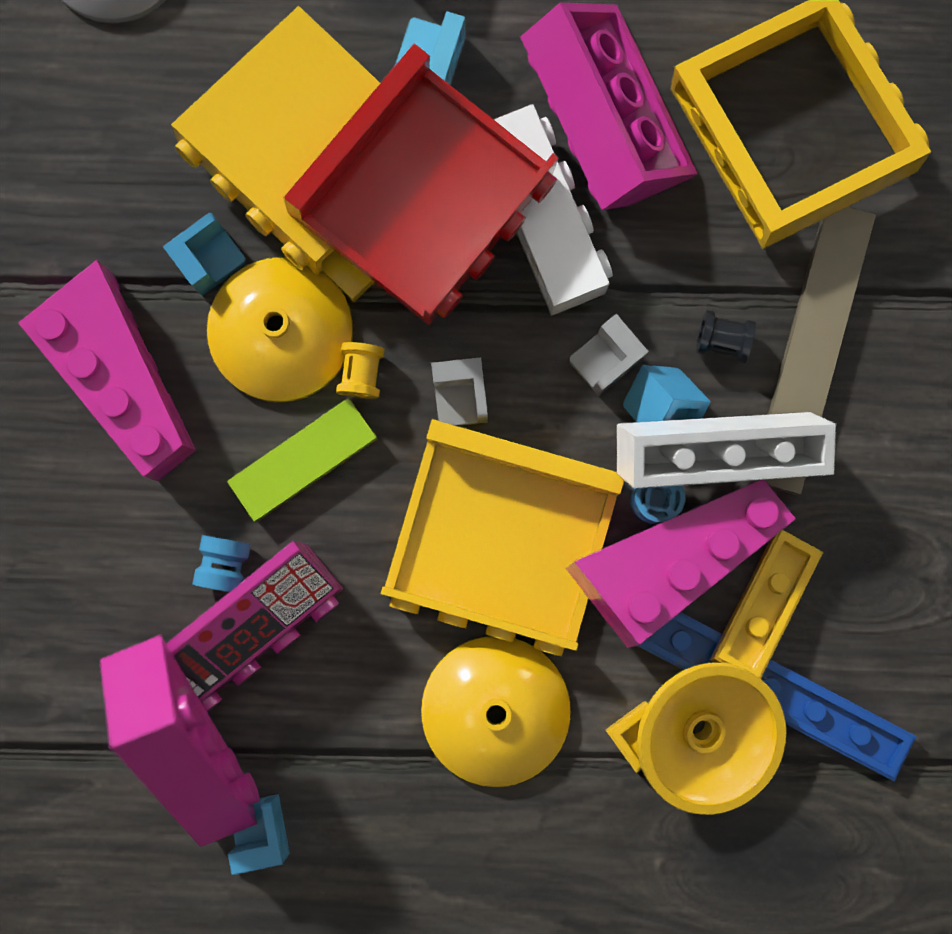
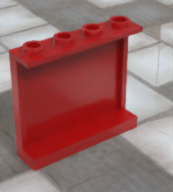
[283,43,559,325]

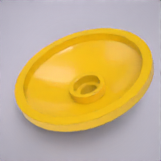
[207,258,353,402]
[421,636,571,787]
[637,663,786,815]

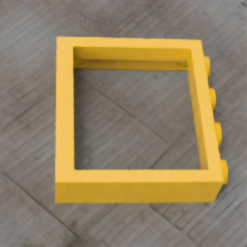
[670,0,931,249]

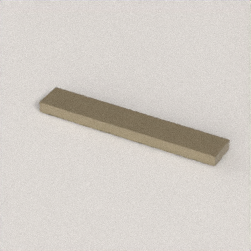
[750,207,876,495]

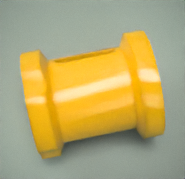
[336,342,385,399]

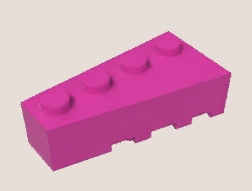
[18,260,196,481]
[565,479,796,648]
[100,635,259,847]

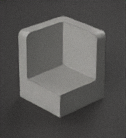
[569,314,649,397]
[431,357,488,426]

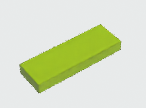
[227,398,378,522]

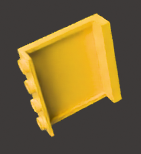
[171,6,380,276]
[380,419,624,656]

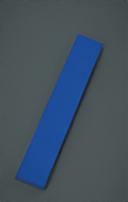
[637,612,917,781]

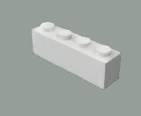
[494,104,613,316]
[617,412,836,488]

